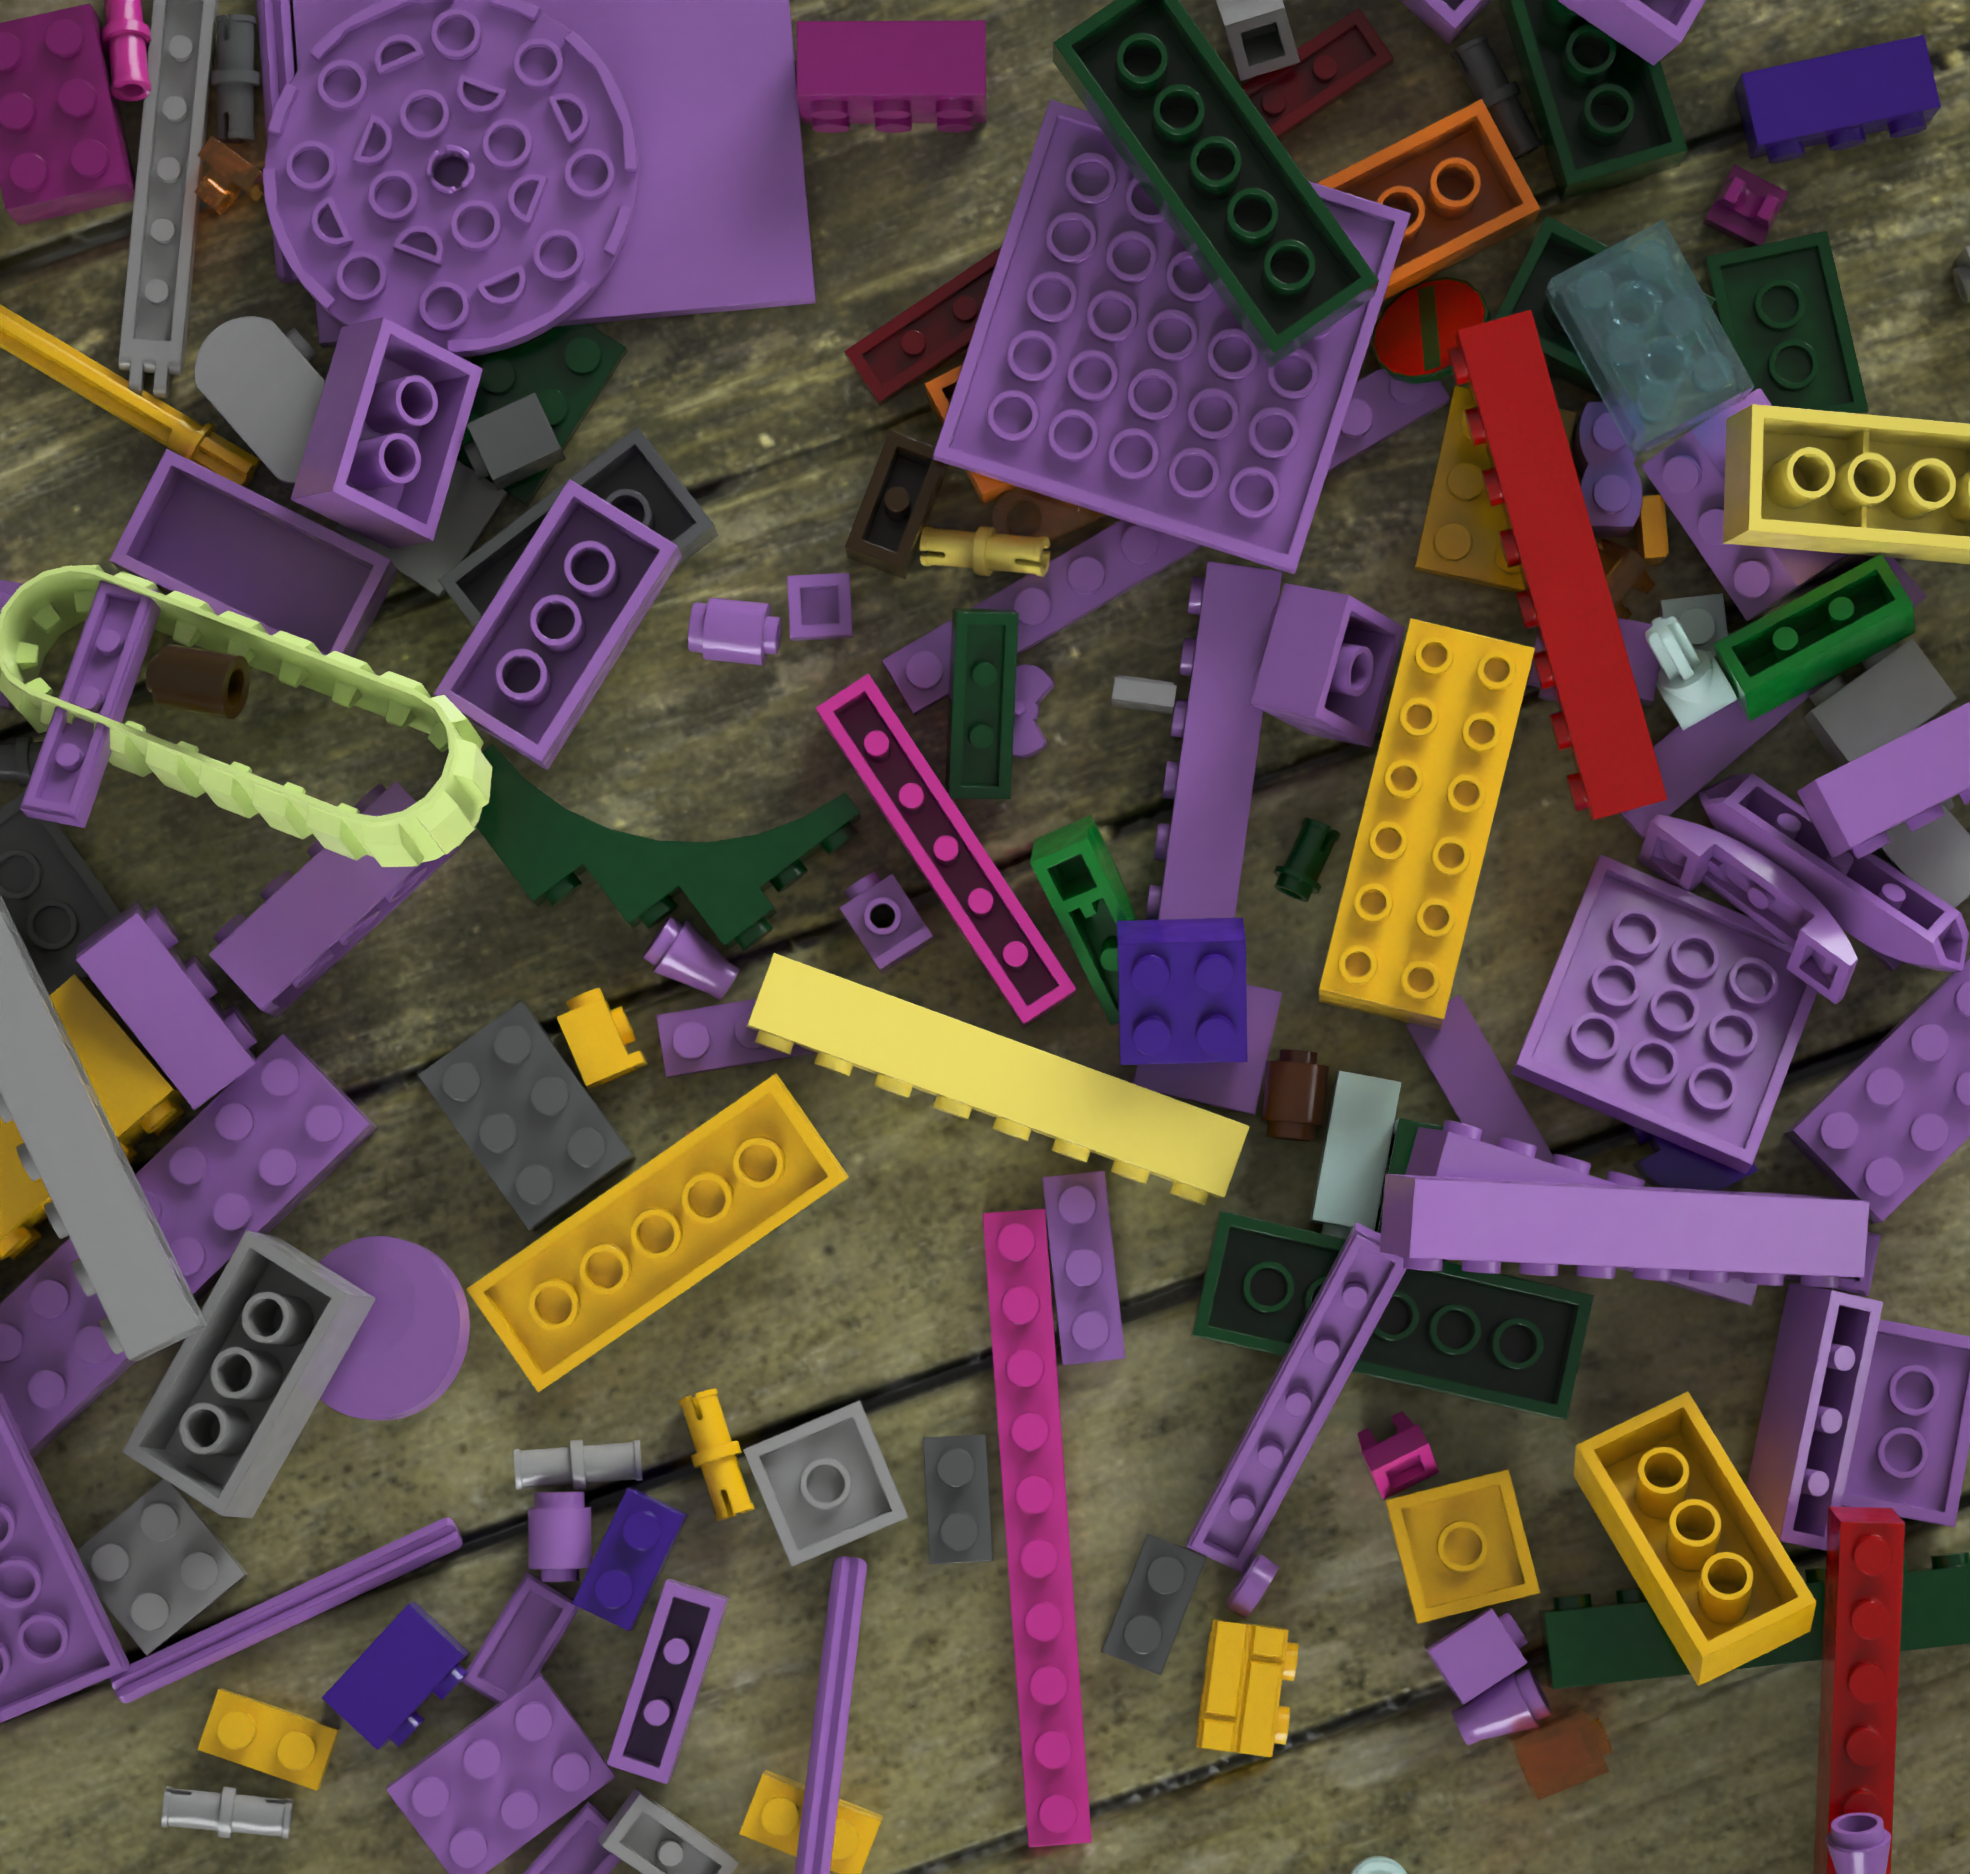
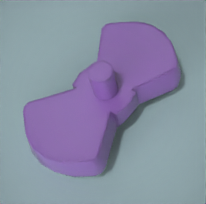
[1012,664,1055,759]

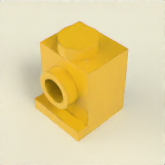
[557,988,648,1090]

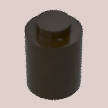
[146,644,250,719]

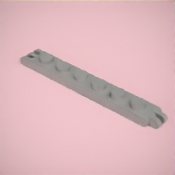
[119,0,220,399]

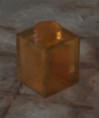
[1509,1709,1613,1800]

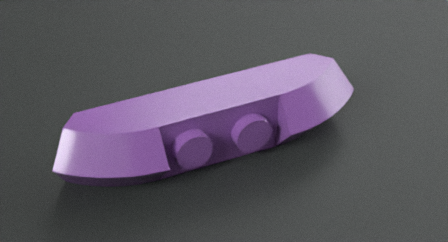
[1697,773,1969,972]

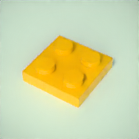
[1384,1469,1541,1624]

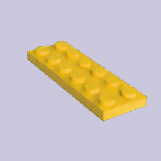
[466,1073,849,1393]

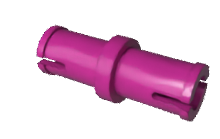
[101,0,152,101]

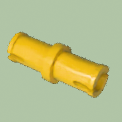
[678,1388,755,1521]

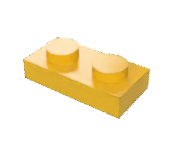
[197,1688,340,1791]

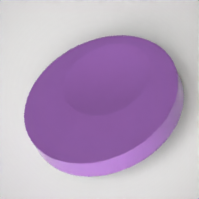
[319,1236,470,1421]

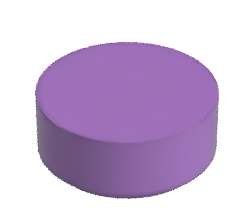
[1226,1554,1279,1620]

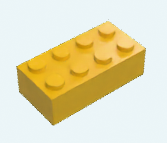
[1573,1391,1816,1686]

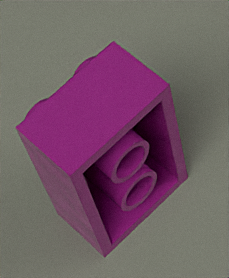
[0,3,136,225]
[797,20,987,133]

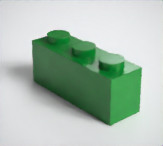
[1714,553,1916,722]

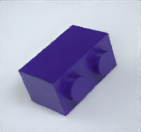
[572,1487,689,1631]
[322,1602,470,1750]

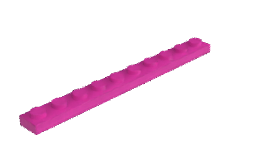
[982,1209,1092,1847]

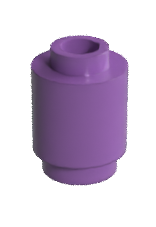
[688,597,782,666]
[528,1491,592,1582]

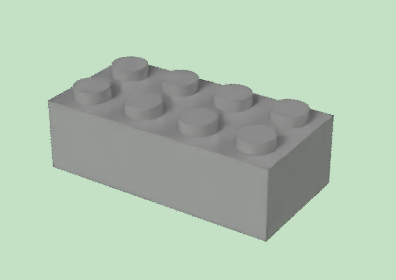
[122,1230,376,1518]

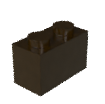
[845,430,949,579]

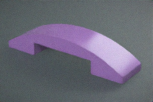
[1638,814,1858,1004]

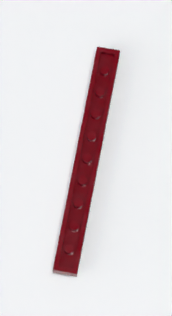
[844,8,1394,406]

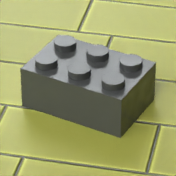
[418,1001,636,1232]

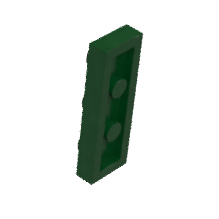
[945,608,1019,799]

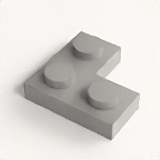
[597,1788,740,1874]

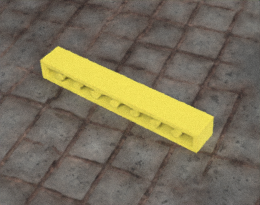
[746,953,1250,1206]

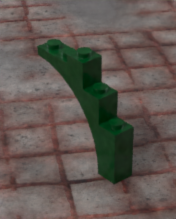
[476,744,862,951]

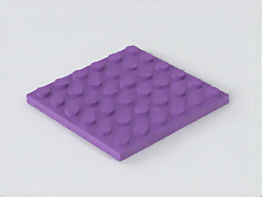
[933,99,1411,575]

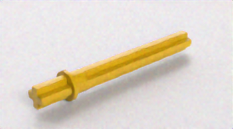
[0,304,260,487]

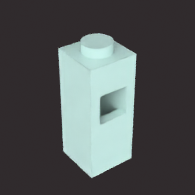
[1309,1070,1401,1239]

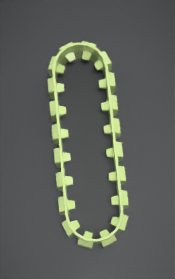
[0,565,493,867]

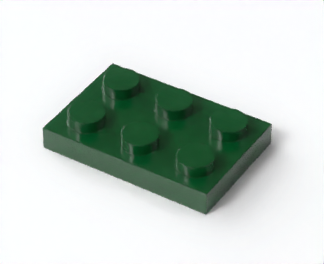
[1703,231,1869,414]
[457,324,627,507]

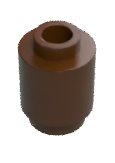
[1261,1049,1329,1142]

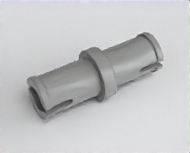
[513,1440,643,1490]
[161,1786,293,1839]

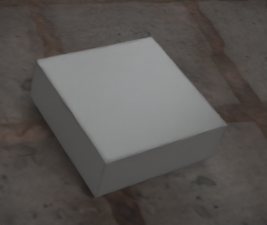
[1111,675,1177,715]

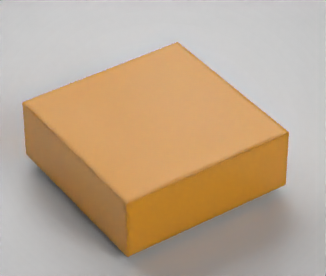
[1634,495,1669,567]

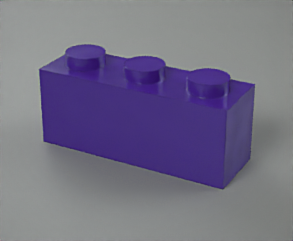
[1734,35,1941,164]

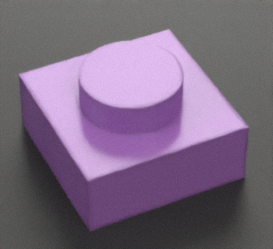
[787,573,853,641]

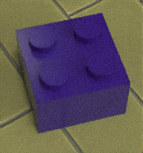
[1117,918,1248,1065]

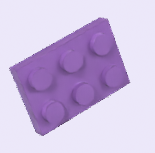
[1841,1319,1970,1527]
[386,1672,616,1874]

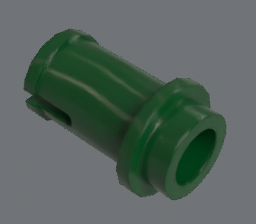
[1274,818,1341,902]

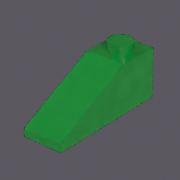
[1030,815,1138,1026]

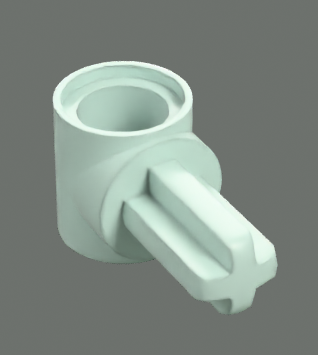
[1645,616,1738,731]

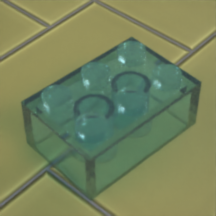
[1545,220,1754,458]

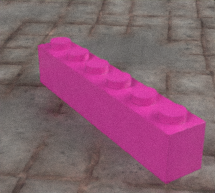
[816,673,1077,1029]

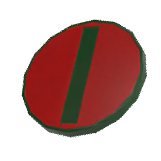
[1372,277,1491,384]

